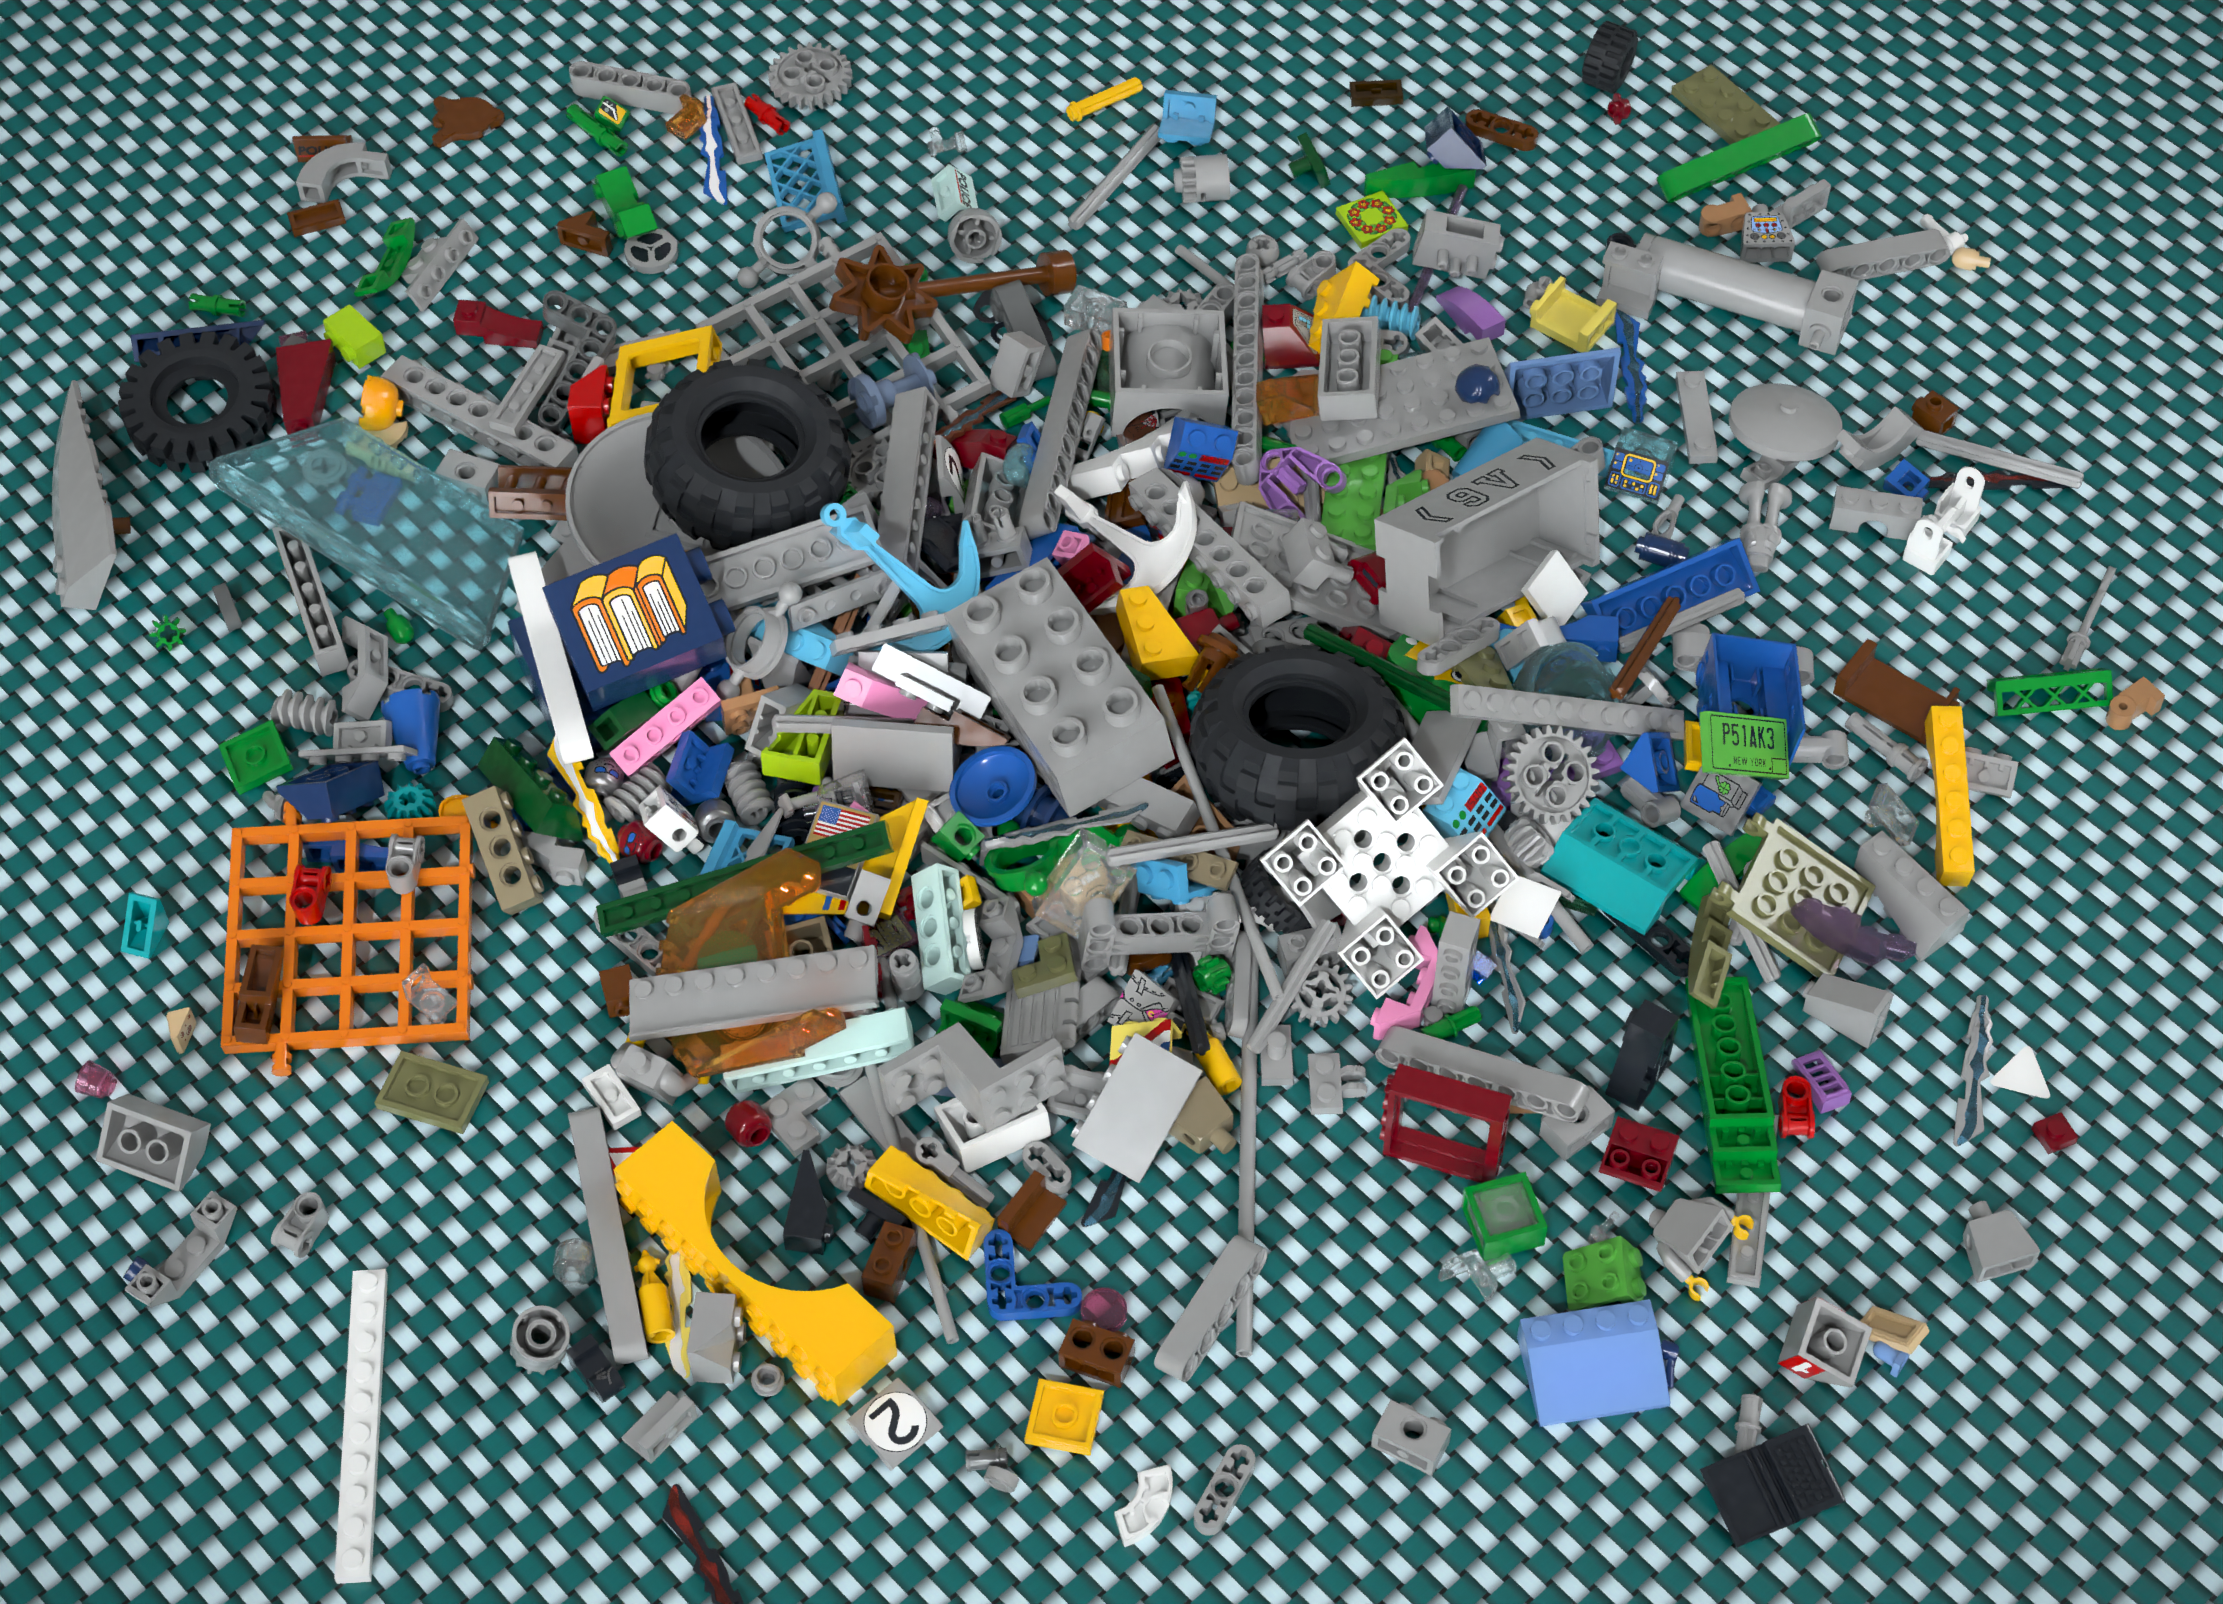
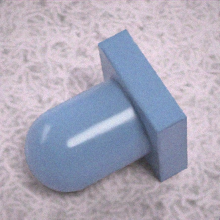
[1873,1341,1910,1378]

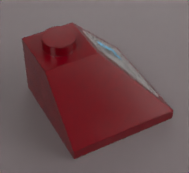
[1262,304,1320,370]

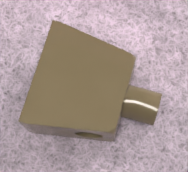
[1169,1076,1237,1154]

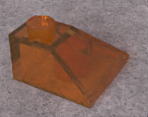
[1256,374,1319,425]

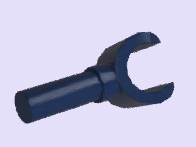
[1661,1340,1679,1389]

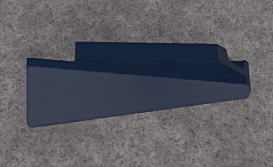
[130,320,266,362]

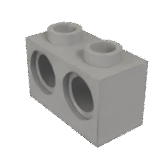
[1277,922,1345,979]

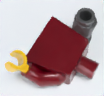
[1174,589,1240,688]

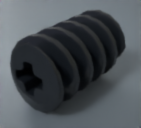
[774,781,812,847]

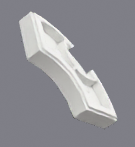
[1114,1464,1173,1547]

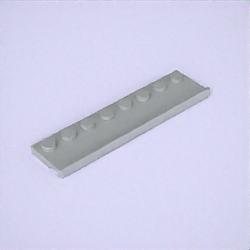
[629,945,879,1042]

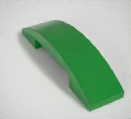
[354,217,415,297]
[1679,833,1763,911]

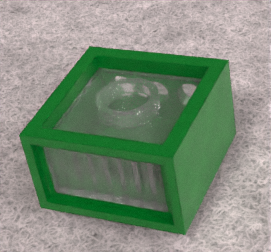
[1461,1172,1548,1262]

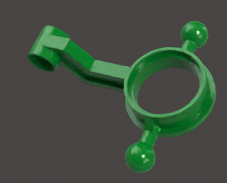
[984,820,1140,896]

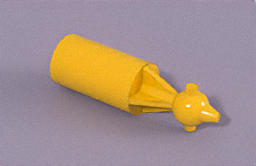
[1186,1017,1242,1095]
[634,1250,676,1344]

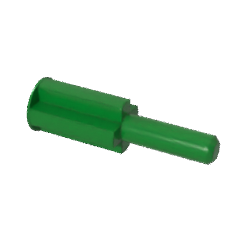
[999,396,1051,429]

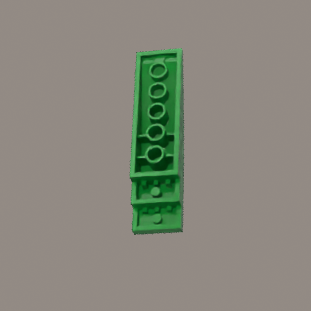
[1685,977,1781,1194]

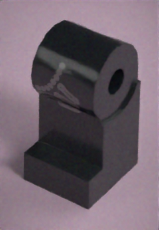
[566,1334,626,1403]

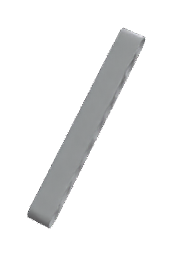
[568,1106,649,1366]

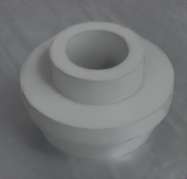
[751,1363,785,1397]

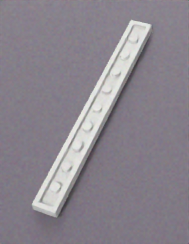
[334,1269,388,1584]

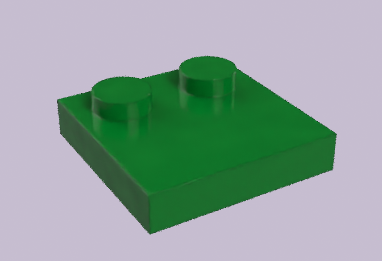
[218,720,294,795]

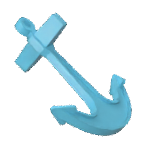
[820,503,980,651]

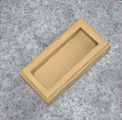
[1861,1306,1930,1354]

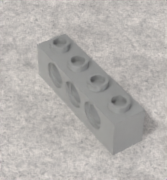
[1431,911,1480,1015]

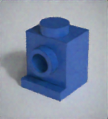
[1883,459,1930,501]

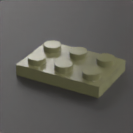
[374,1051,489,1134]

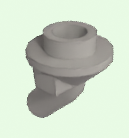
[262,791,287,822]

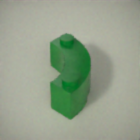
[592,166,658,240]

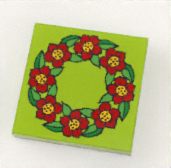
[1336,190,1408,249]

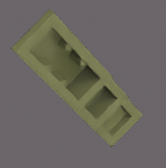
[1688,894,1733,1009]

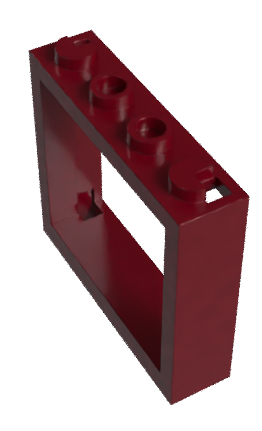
[1379,1063,1512,1183]

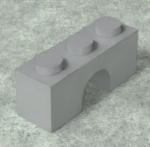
[1829,486,1923,540]

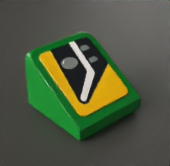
[595,96,630,132]

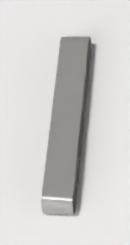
[1375,1026,1590,1122]

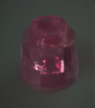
[75,1060,117,1099]

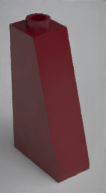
[276,339,336,439]

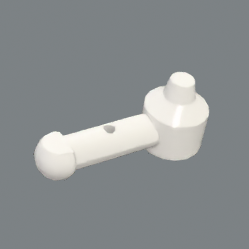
[1920,214,1968,255]

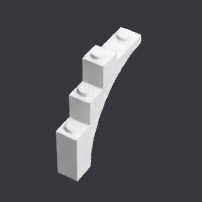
[1067,410,1205,500]

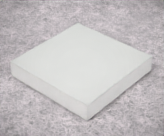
[1521,550,1588,626]

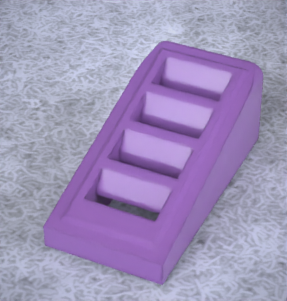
[1791,1050,1852,1114]

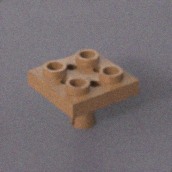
[720,677,779,735]

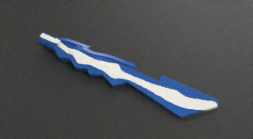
[699,95,728,205]

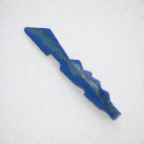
[1615,309,1647,424]

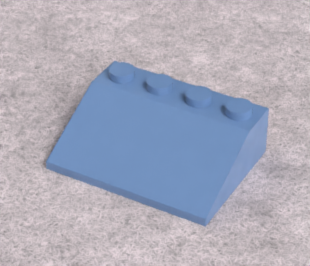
[1504,347,1621,422]
[1517,1299,1671,1427]

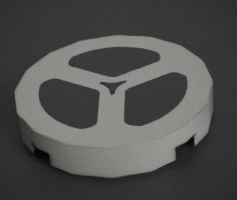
[624,229,679,274]

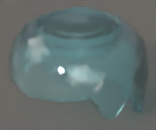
[1002,443,1034,489]

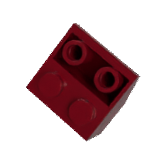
[1599,1116,1680,1192]

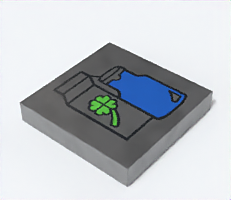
[1680,766,1762,836]

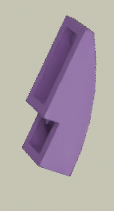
[1436,286,1506,340]

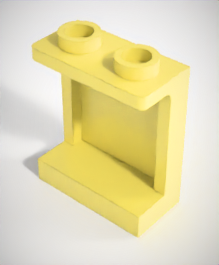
[1529,276,1617,353]

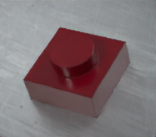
[2032,1112,2078,1155]

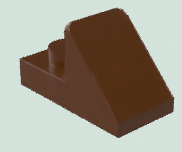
[557,211,613,257]

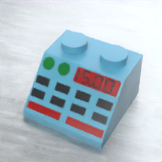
[1423,768,1506,839]

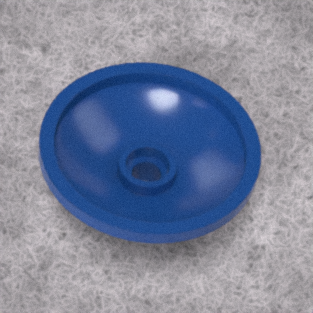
[949,746,1037,827]

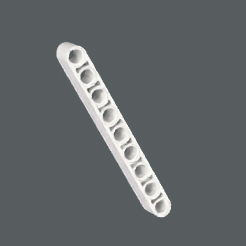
[507,551,594,765]

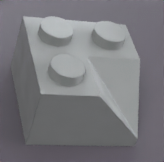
[687,1292,746,1384]

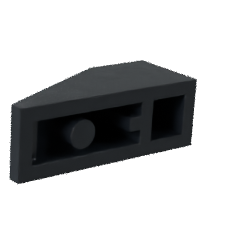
[783,1150,834,1255]

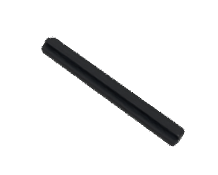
[1170,952,1210,1056]

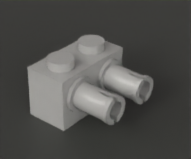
[963,507,1032,579]
[1282,517,1354,590]

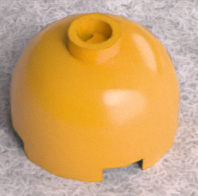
[359,375,404,431]

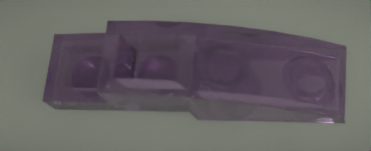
[1791,898,1917,966]

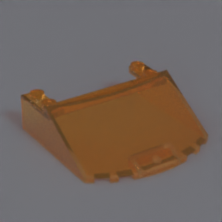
[656,848,846,1078]

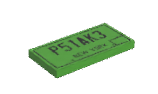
[1699,711,1789,780]

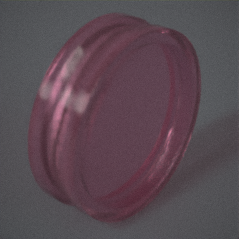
[1081,1288,1127,1332]

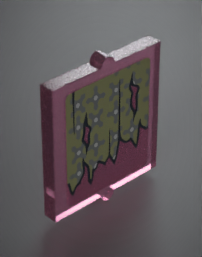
[860,904,919,959]

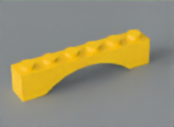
[1925,706,1975,887]

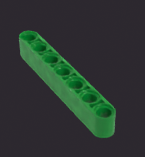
[1656,113,1822,203]

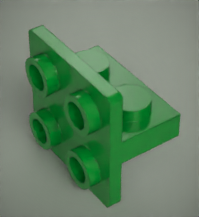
[935,996,1004,1058]

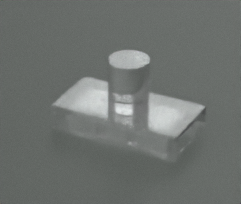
[1865,783,1919,846]

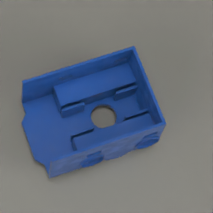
[1696,633,1806,768]

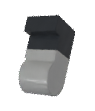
[610,854,648,898]

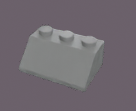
[95,1094,211,1192]

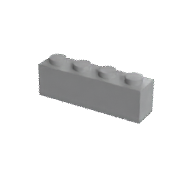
[1854,831,1970,963]

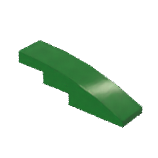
[1364,161,1476,198]

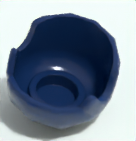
[1455,364,1500,404]

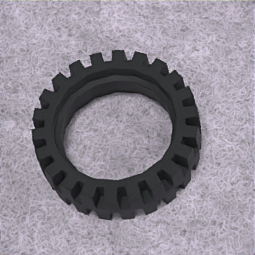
[1241,848,1313,934]

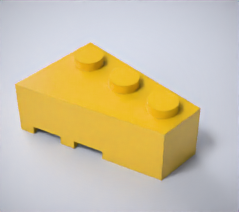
[1115,585,1199,681]

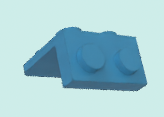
[1158,90,1217,145]
[1136,858,1217,905]

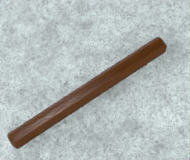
[1608,596,1681,700]

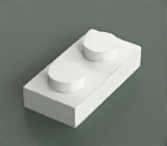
[581,1064,642,1131]

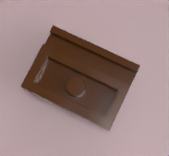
[1104,478,1146,529]

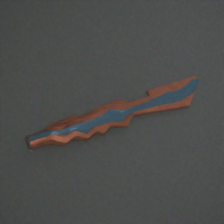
[933,390,1016,450]

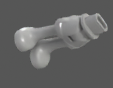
[1738,481,1792,573]

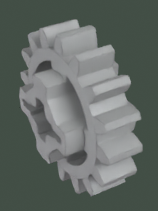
[1289,960,1353,1028]

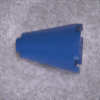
[381,688,441,775]

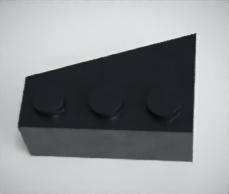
[1605,999,1679,1111]

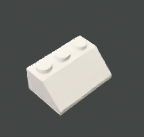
[934,1098,1051,1174]

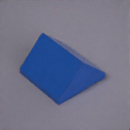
[1620,732,1680,793]

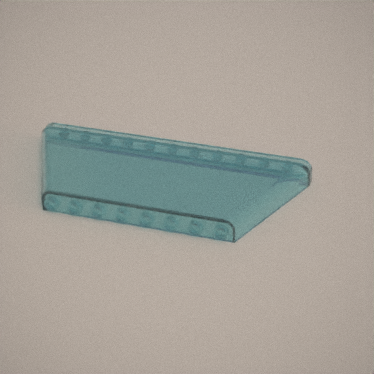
[209,417,524,650]

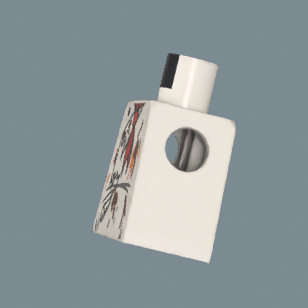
[639,785,706,854]

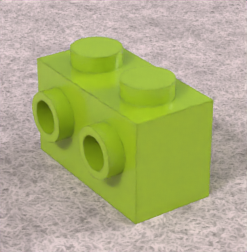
[323,304,386,369]

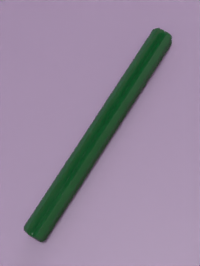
[1303,623,1451,713]

